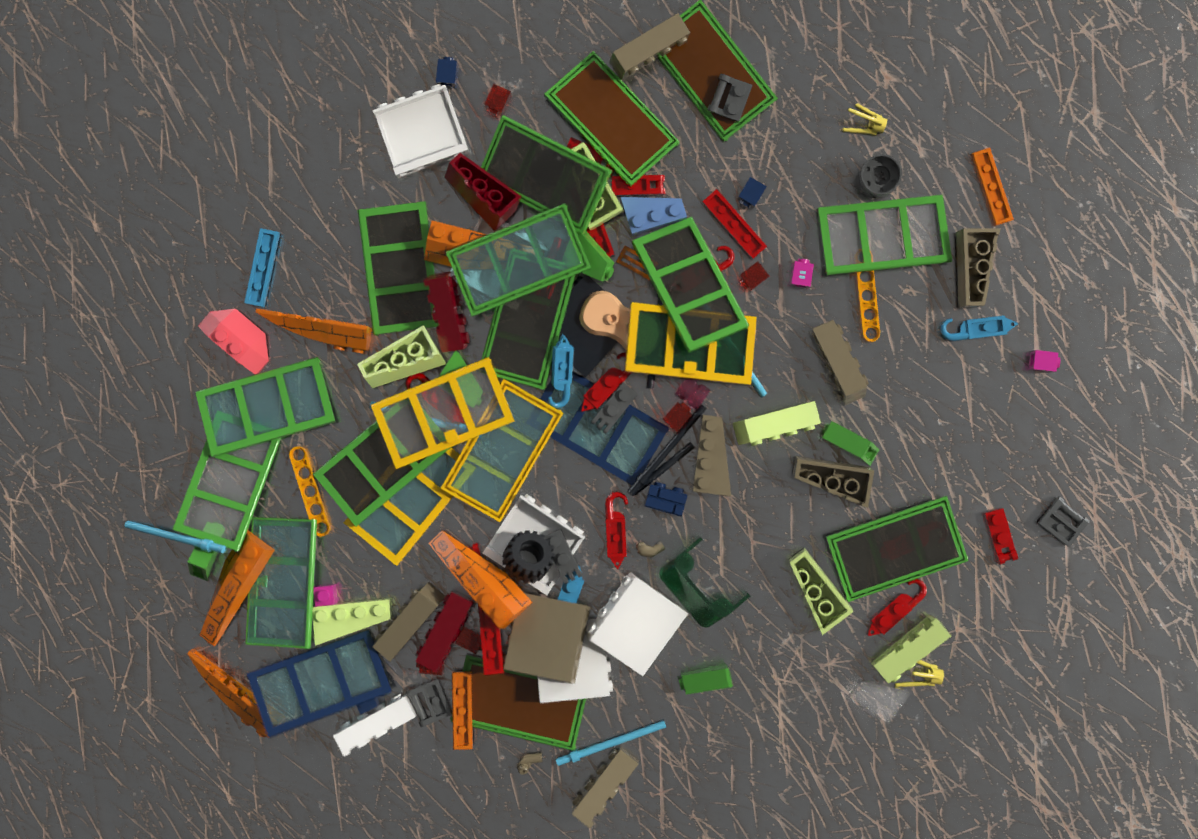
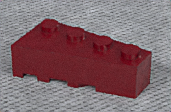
[444,153,522,232]
[423,271,470,353]
[415,591,477,672]

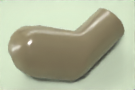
[636,541,665,558]
[517,753,542,775]

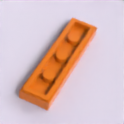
[970,148,1014,226]
[452,671,473,750]

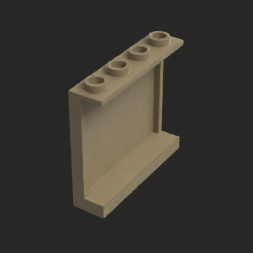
[503,593,591,684]

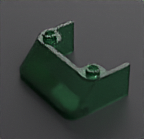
[659,535,751,628]

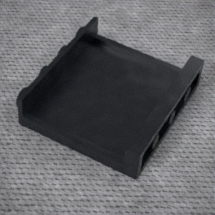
[534,275,618,378]

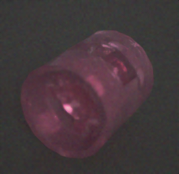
[674,378,710,410]

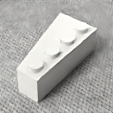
[333,693,417,756]

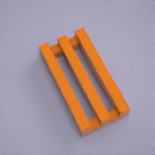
[616,246,658,280]

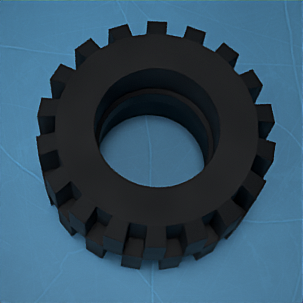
[502,530,555,584]

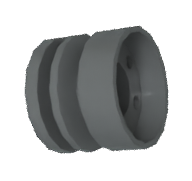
[859,154,902,198]

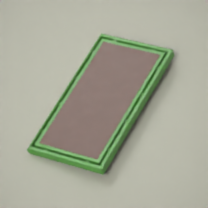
[658,0,778,142]
[544,51,680,187]
[450,654,586,751]

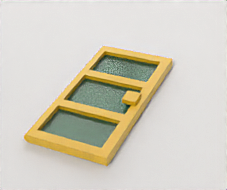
[625,302,756,385]

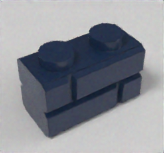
[644,482,688,517]

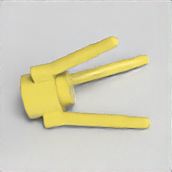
[842,103,887,136]
[895,660,944,687]

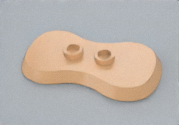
[579,291,663,357]

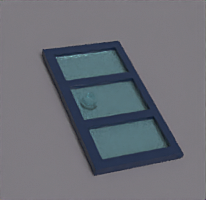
[526,371,669,485]
[246,629,392,738]

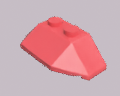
[198,309,269,375]

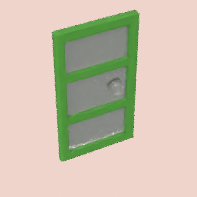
[817,195,953,275]
[173,411,281,552]

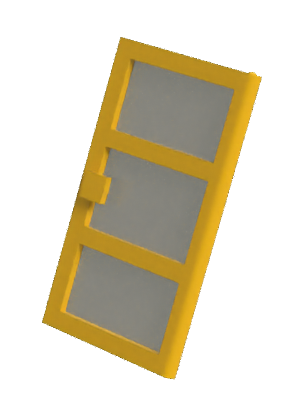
[371,357,515,469]

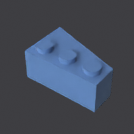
[620,197,687,237]

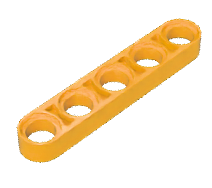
[854,249,880,342]
[289,446,331,537]

